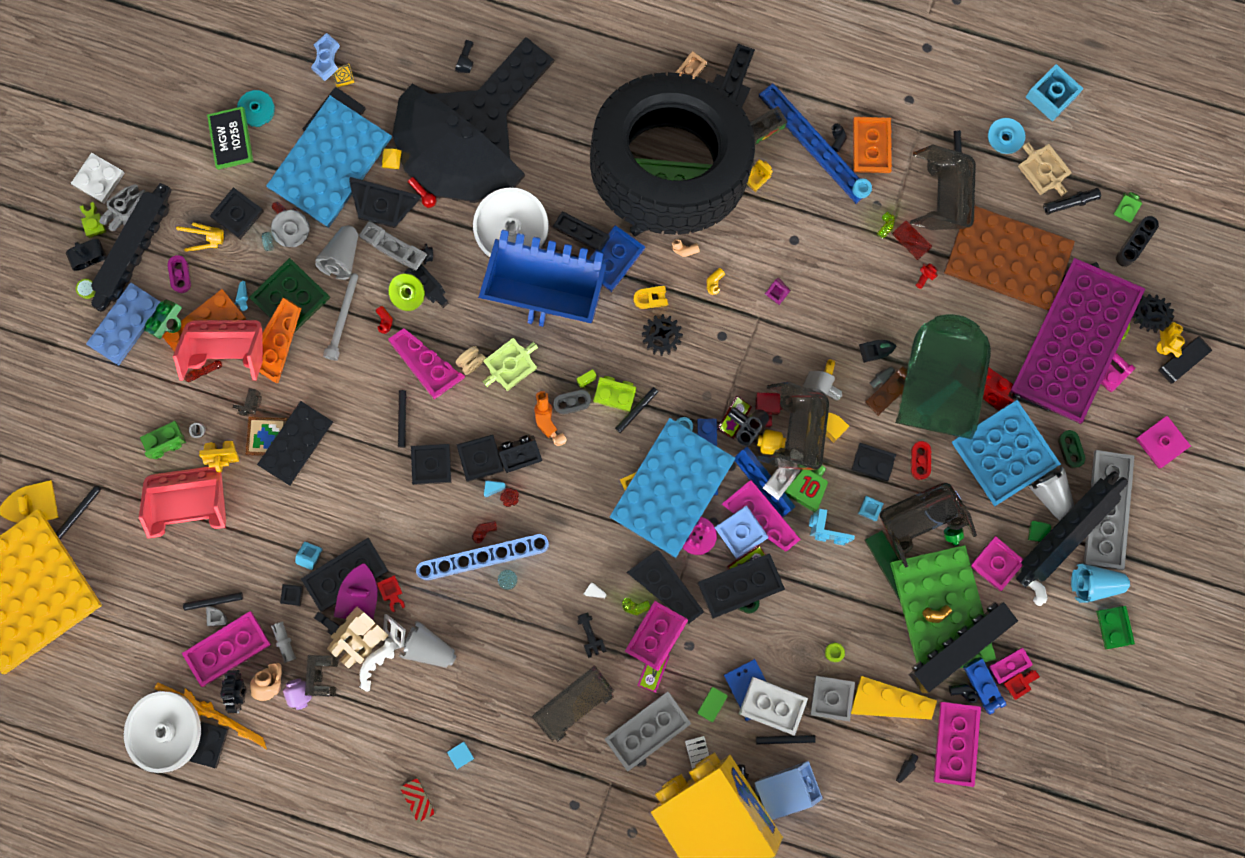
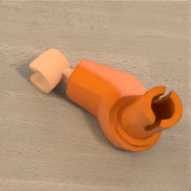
[534,391,567,446]

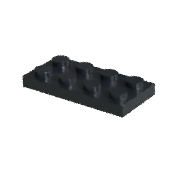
[257,401,333,486]
[301,538,389,613]
[697,553,785,619]

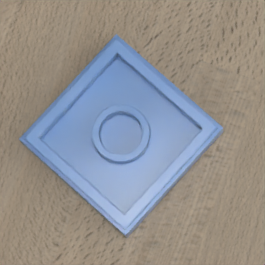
[715,506,769,559]

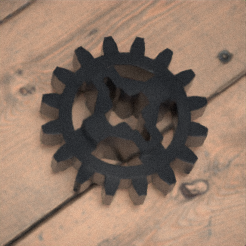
[1132,294,1174,333]
[642,314,683,356]
[220,670,247,714]

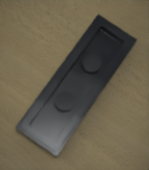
[553,211,610,251]

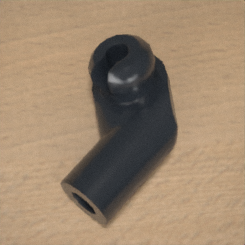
[831,123,847,152]

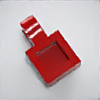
[1003,670,1040,700]

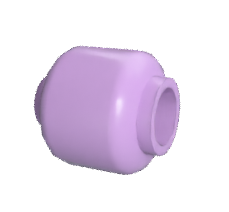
[283,679,312,710]

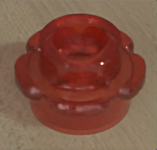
[500,488,519,507]

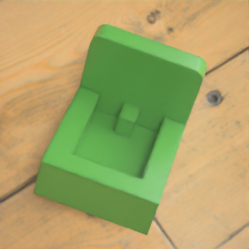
[1113,192,1142,223]

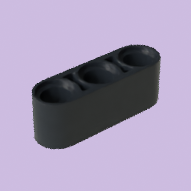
[1116,216,1159,267]
[1158,336,1212,384]

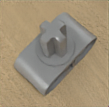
[802,371,842,401]

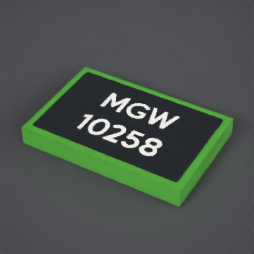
[207,107,253,170]

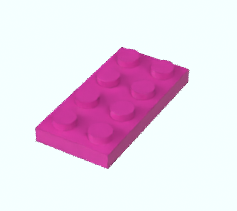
[182,611,271,687]
[933,702,981,787]

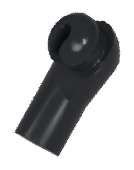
[949,684,978,703]

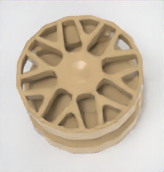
[455,346,486,375]

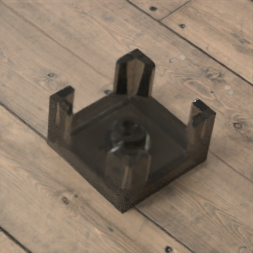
[305,655,339,697]

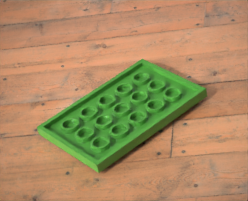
[890,545,996,668]

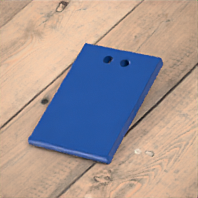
[724,659,766,721]

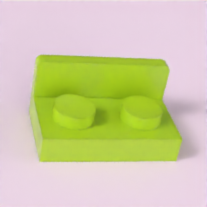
[593,376,636,412]

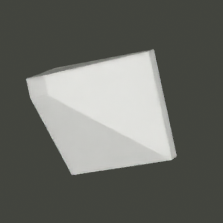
[584,583,607,599]

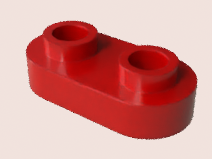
[911,441,932,480]

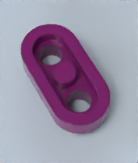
[168,255,191,293]

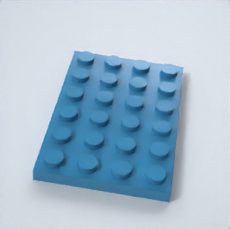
[266,96,392,228]
[609,418,736,558]

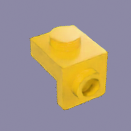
[747,159,773,192]

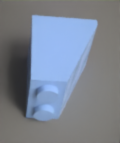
[755,761,823,820]

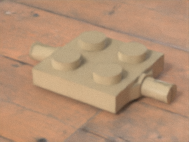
[1018,142,1072,196]

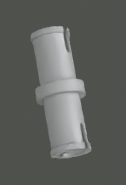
[271,622,296,663]

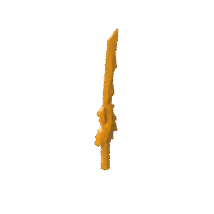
[154,682,267,750]

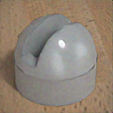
[189,422,206,438]

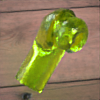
[877,212,895,239]
[622,598,651,615]

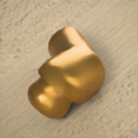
[922,605,952,623]

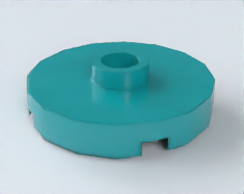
[237,90,275,127]

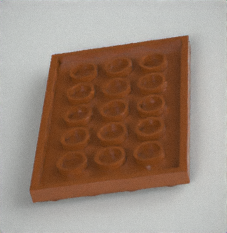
[944,204,1075,311]

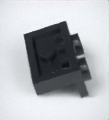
[498,435,542,473]

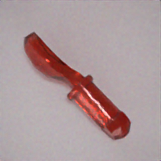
[184,360,222,382]

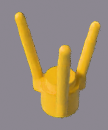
[176,222,224,252]

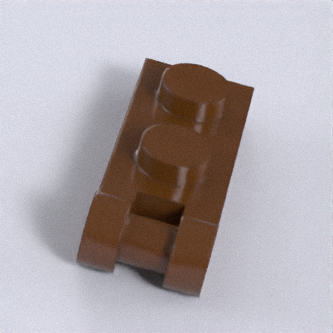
[865,366,917,416]

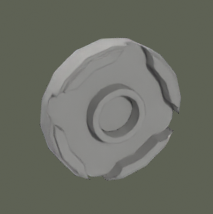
[271,209,310,247]

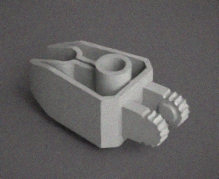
[99,184,145,231]

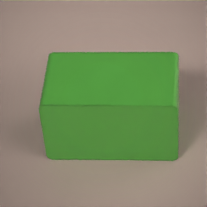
[697,687,728,722]

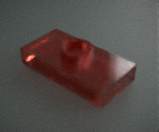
[892,220,933,260]

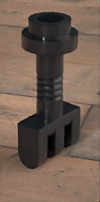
[577,612,607,658]

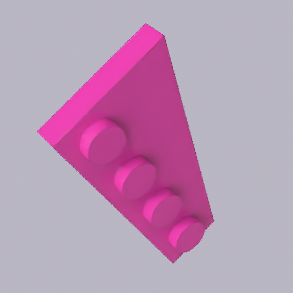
[388,328,465,399]
[721,480,801,552]

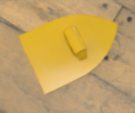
[0,480,59,523]

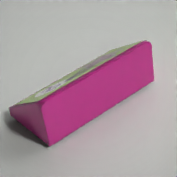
[637,655,670,693]

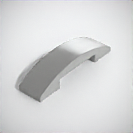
[359,222,427,270]

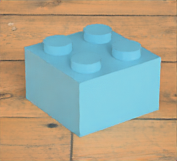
[1026,64,1083,122]

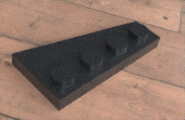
[627,549,704,624]

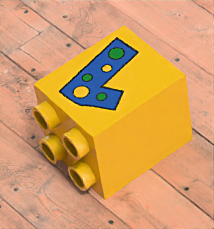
[651,752,783,858]

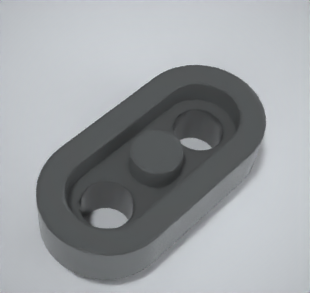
[553,390,591,415]

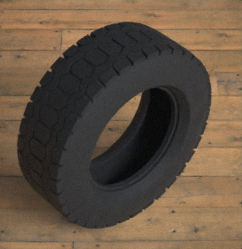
[590,72,755,235]

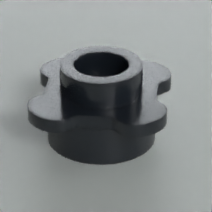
[420,244,433,265]

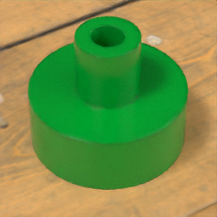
[944,525,964,545]

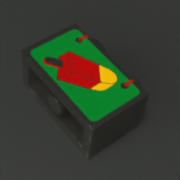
[750,106,787,145]

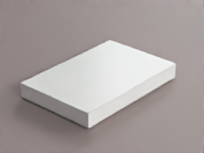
[739,677,808,736]

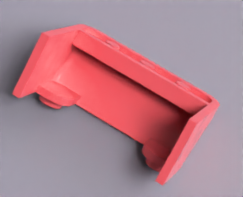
[173,320,263,381]

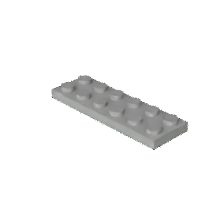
[1084,450,1134,570]

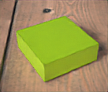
[576,369,596,388]

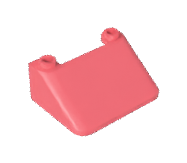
[139,467,226,538]

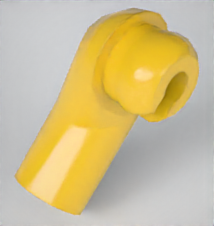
[707,268,725,295]

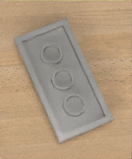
[605,692,691,772]

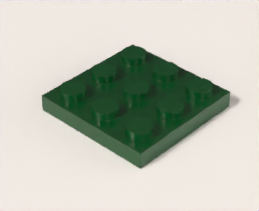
[249,258,330,333]

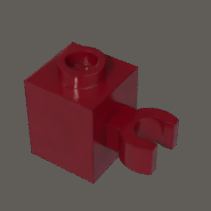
[755,393,784,428]

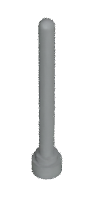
[323,273,358,361]

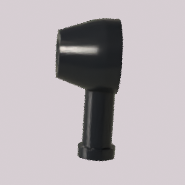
[455,40,474,73]

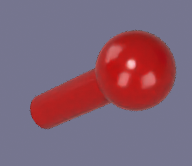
[407,177,437,208]

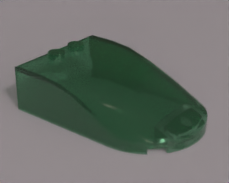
[895,314,991,439]

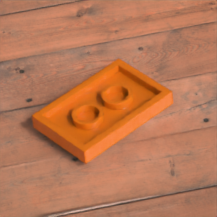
[853,117,892,173]

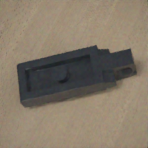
[404,264,449,308]

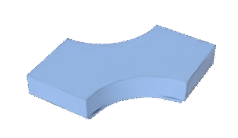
[311,33,340,81]

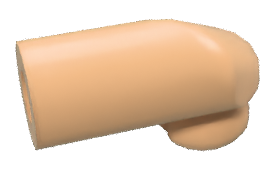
[672,239,700,257]

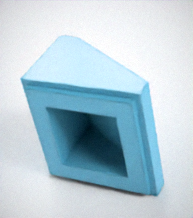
[484,481,506,497]
[295,541,322,570]

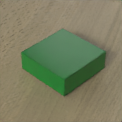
[1028,521,1052,542]

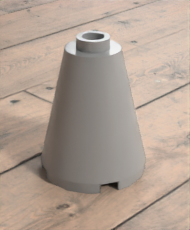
[315,225,358,280]
[1028,466,1074,521]
[399,621,456,668]

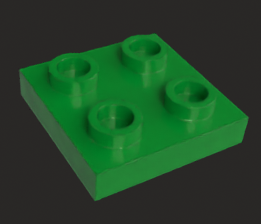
[144,299,182,339]

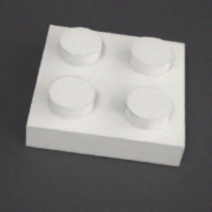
[71,153,125,204]

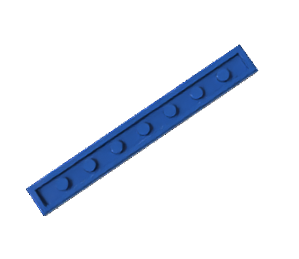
[759,83,863,204]

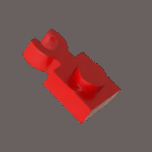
[377,575,405,613]

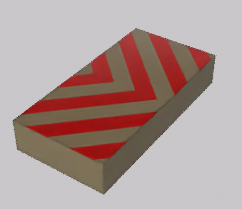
[400,778,436,823]

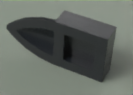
[859,340,897,363]

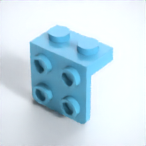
[809,509,854,545]

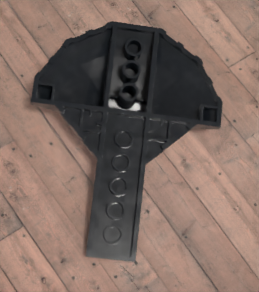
[392,37,554,203]

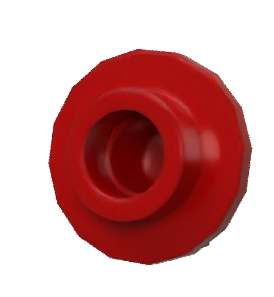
[916,263,938,289]

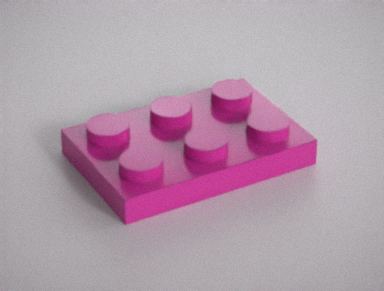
[625,601,688,671]

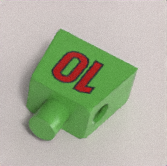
[784,463,828,513]

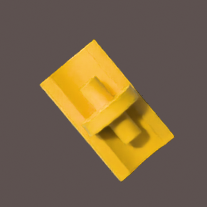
[1156,322,1185,358]
[199,441,239,472]

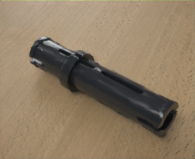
[1043,188,1101,215]

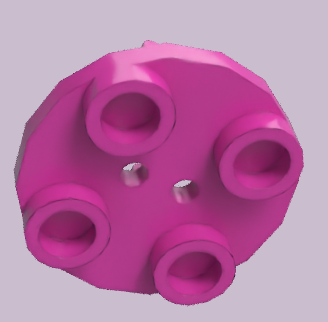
[682,517,717,555]

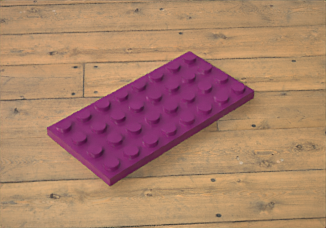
[1010,258,1145,424]

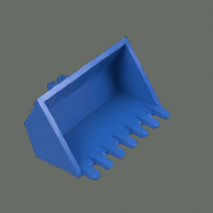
[478,229,607,327]

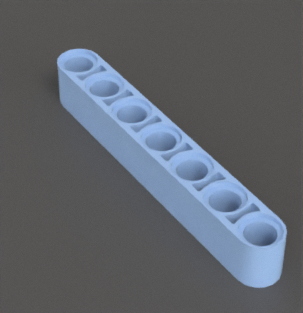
[416,534,549,581]

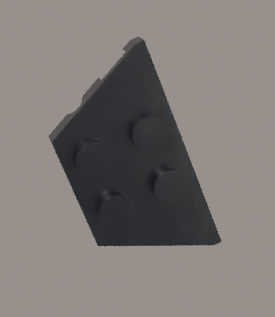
[349,177,421,228]

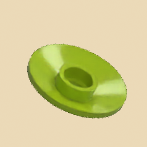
[389,273,425,311]

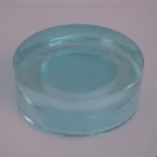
[262,232,274,251]
[498,570,518,590]

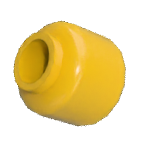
[757,429,786,456]

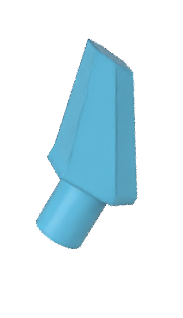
[235,281,248,311]

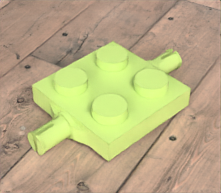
[482,338,538,391]

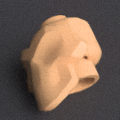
[250,663,282,701]

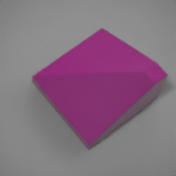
[765,278,791,305]

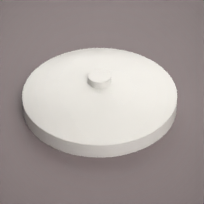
[473,188,549,257]
[124,691,201,773]

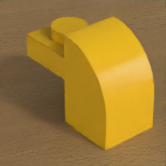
[804,413,849,446]

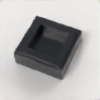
[280,584,303,606]

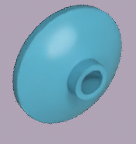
[988,118,1025,154]

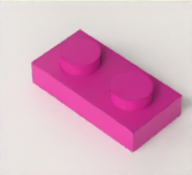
[988,648,1033,684]

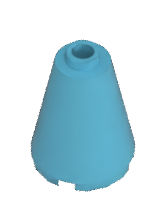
[1071,564,1130,603]

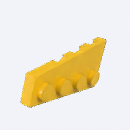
[851,676,937,720]

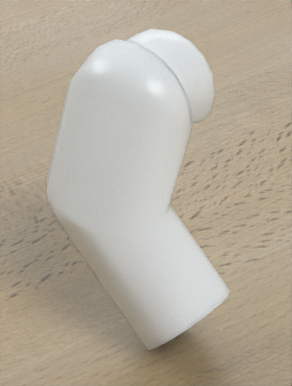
[1028,580,1048,606]

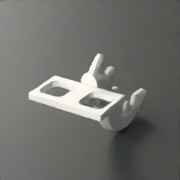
[359,614,406,692]

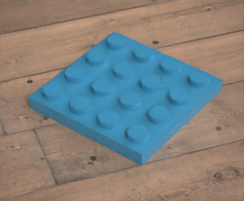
[951,400,1061,506]

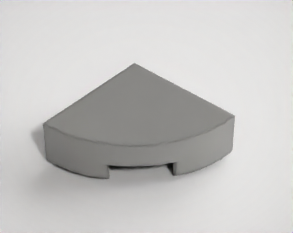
[206,607,228,626]

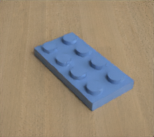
[86,282,160,366]

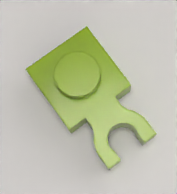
[80,202,106,238]

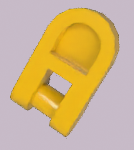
[633,286,668,309]

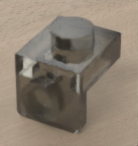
[233,388,262,417]

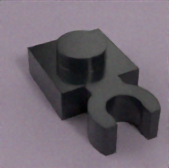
[314,612,340,635]

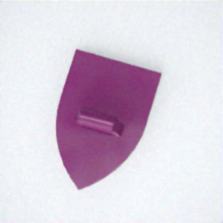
[334,563,378,620]

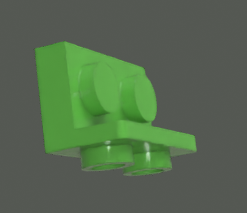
[140,421,186,459]

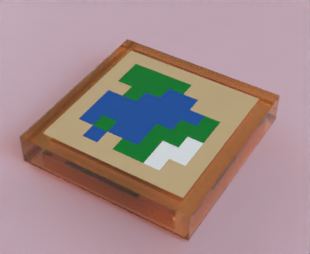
[245,417,288,456]

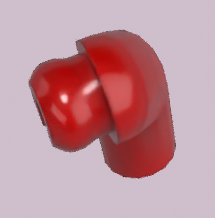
[376,306,393,334]

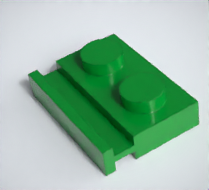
[1096,606,1135,650]

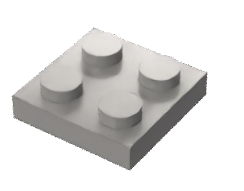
[810,676,855,722]

